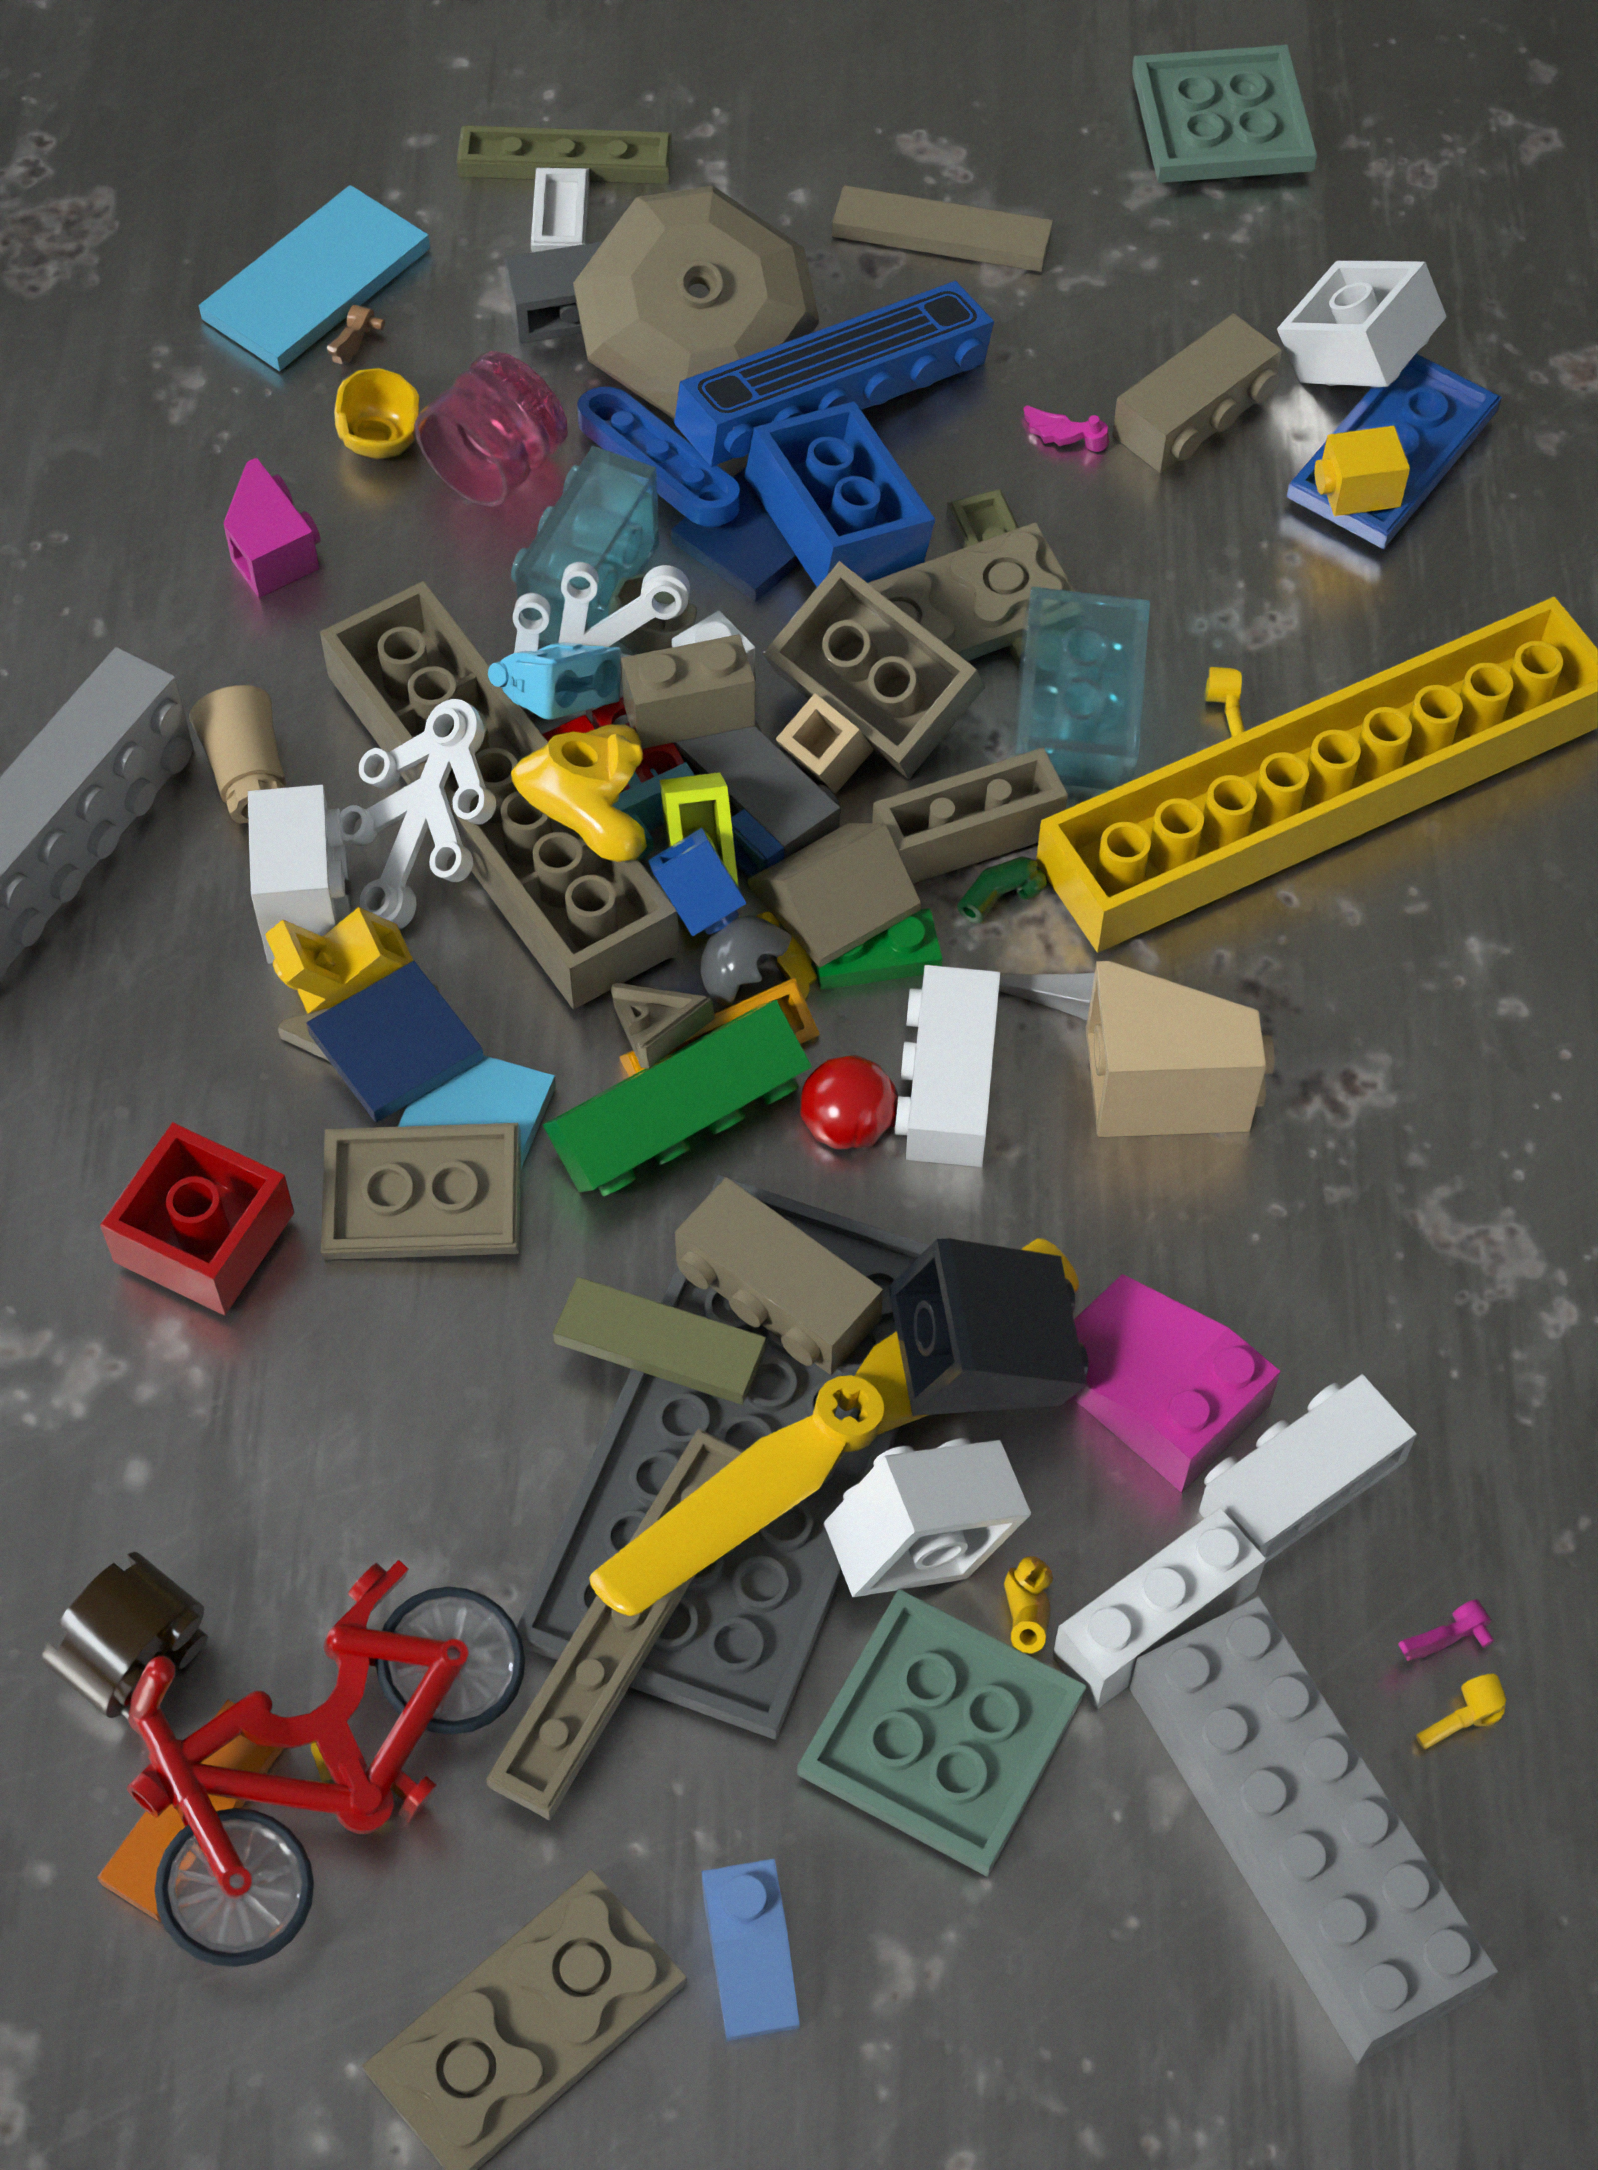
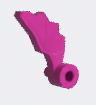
[1023,405,1110,452]
[1398,1599,1495,1661]

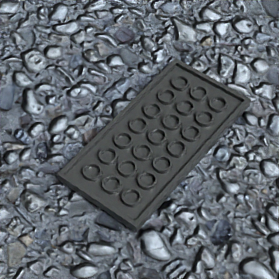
[516,1175,930,1740]

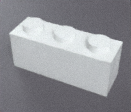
[895,965,1000,1167]
[1199,1374,1417,1563]
[1052,1507,1266,1710]

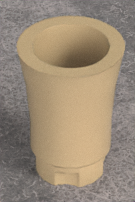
[189,685,286,824]

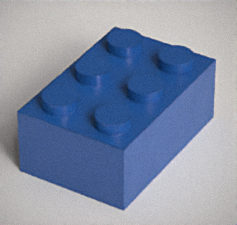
[745,401,936,587]

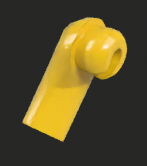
[1004,1556,1053,1654]

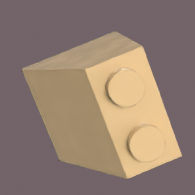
[1086,961,1274,1137]

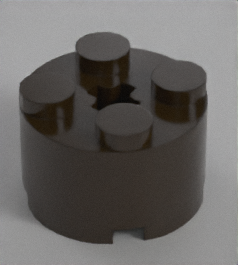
[42,1552,208,1719]

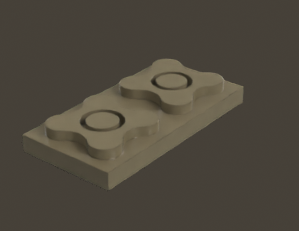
[868,522,1084,661]
[362,1869,687,2170]

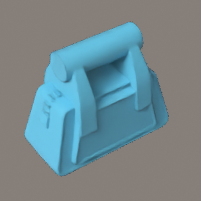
[488,642,621,720]

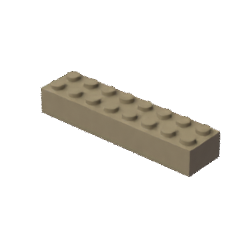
[320,581,679,1010]

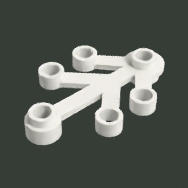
[513,562,690,721]
[340,699,496,930]

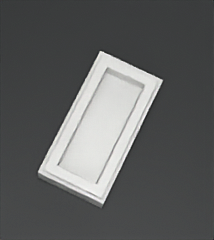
[531,168,590,252]

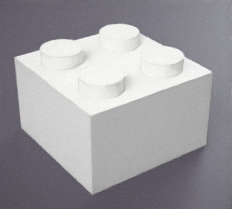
[1277,261,1447,388]
[248,785,351,964]
[824,1438,1031,1597]

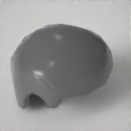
[701,915,792,1007]

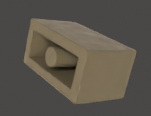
[621,634,755,749]

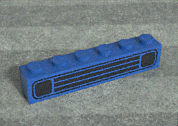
[674,281,994,467]

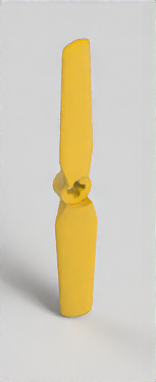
[589,1238,1079,1616]

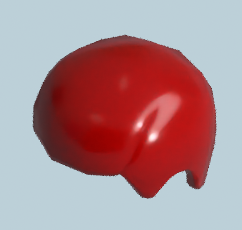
[800,1055,899,1149]

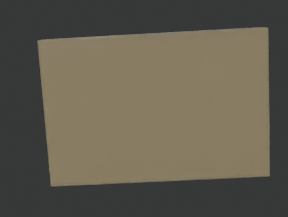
[321,1123,521,1260]

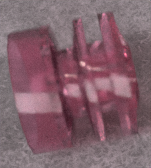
[414,351,568,507]

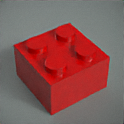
[100,1122,295,1316]

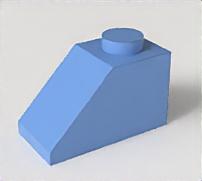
[702,1859,800,2041]

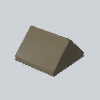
[748,823,921,968]

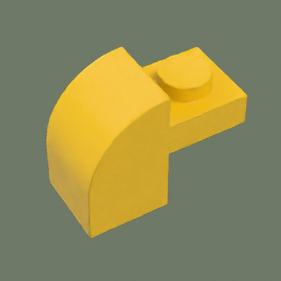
[265,907,413,1013]

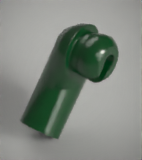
[957,856,1047,924]

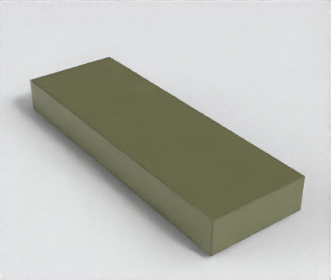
[553,1276,766,1405]

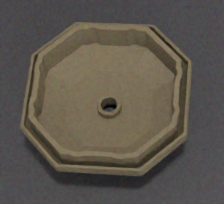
[573,185,820,420]

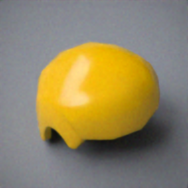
[334,368,420,460]

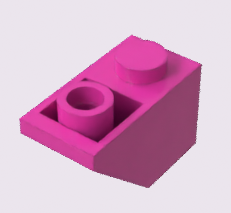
[223,457,321,598]

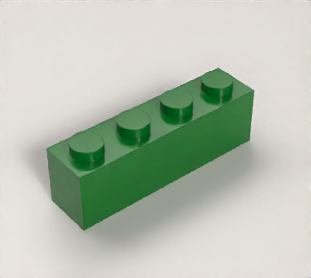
[543,999,812,1196]

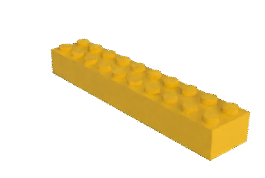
[1036,596,1598,953]

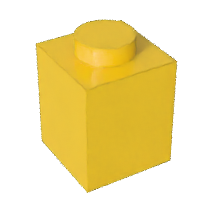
[1315,426,1410,516]

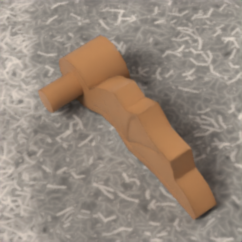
[327,304,385,364]

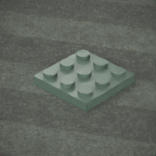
[1132,45,1317,183]
[797,1589,1086,1877]

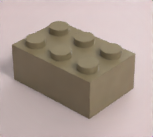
[762,561,985,779]

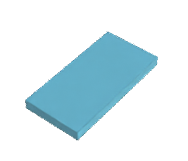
[199,185,430,371]

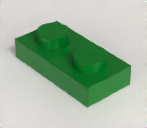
[814,908,943,990]

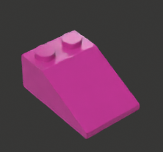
[1072,1274,1281,1493]

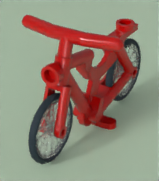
[126,1559,525,1967]

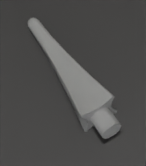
[999,973,1095,1020]

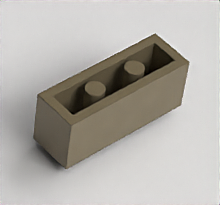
[1112,313,1282,473]
[872,747,1068,884]
[675,1177,883,1375]

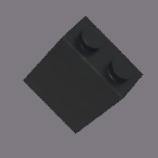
[888,1238,1089,1416]

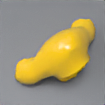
[511,724,647,862]

